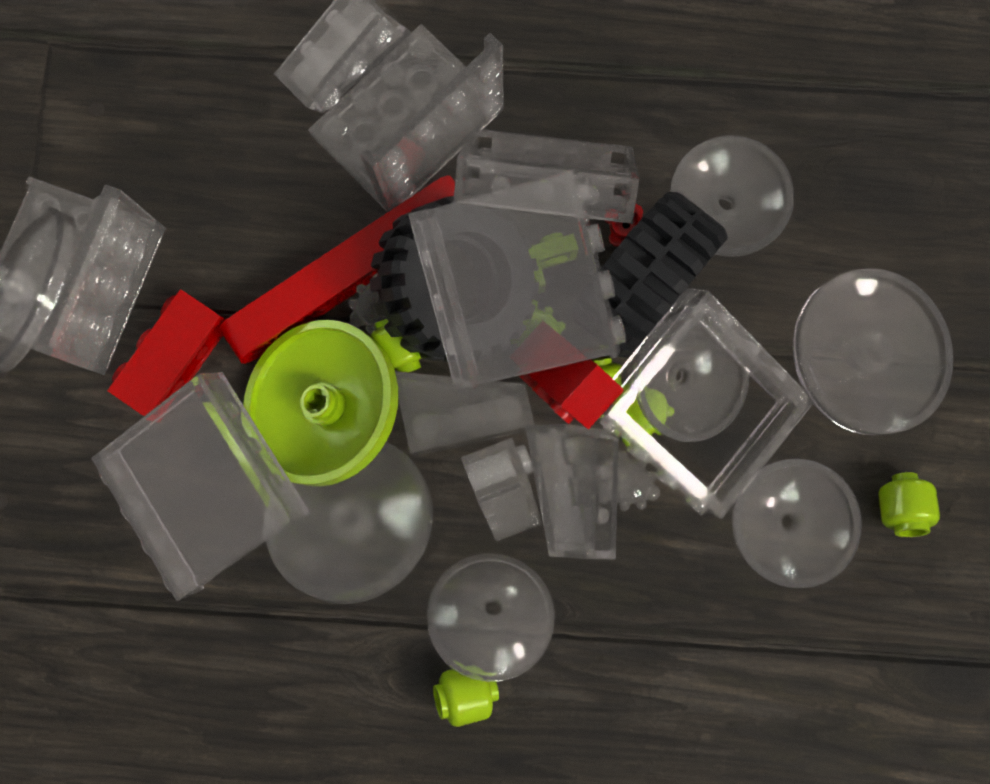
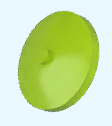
[243,320,398,486]

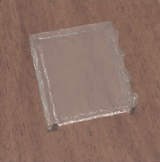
[408,169,626,394]
[91,372,311,601]

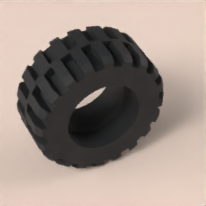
[572,191,728,358]
[370,195,540,362]

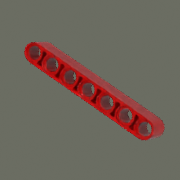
[219,175,465,364]

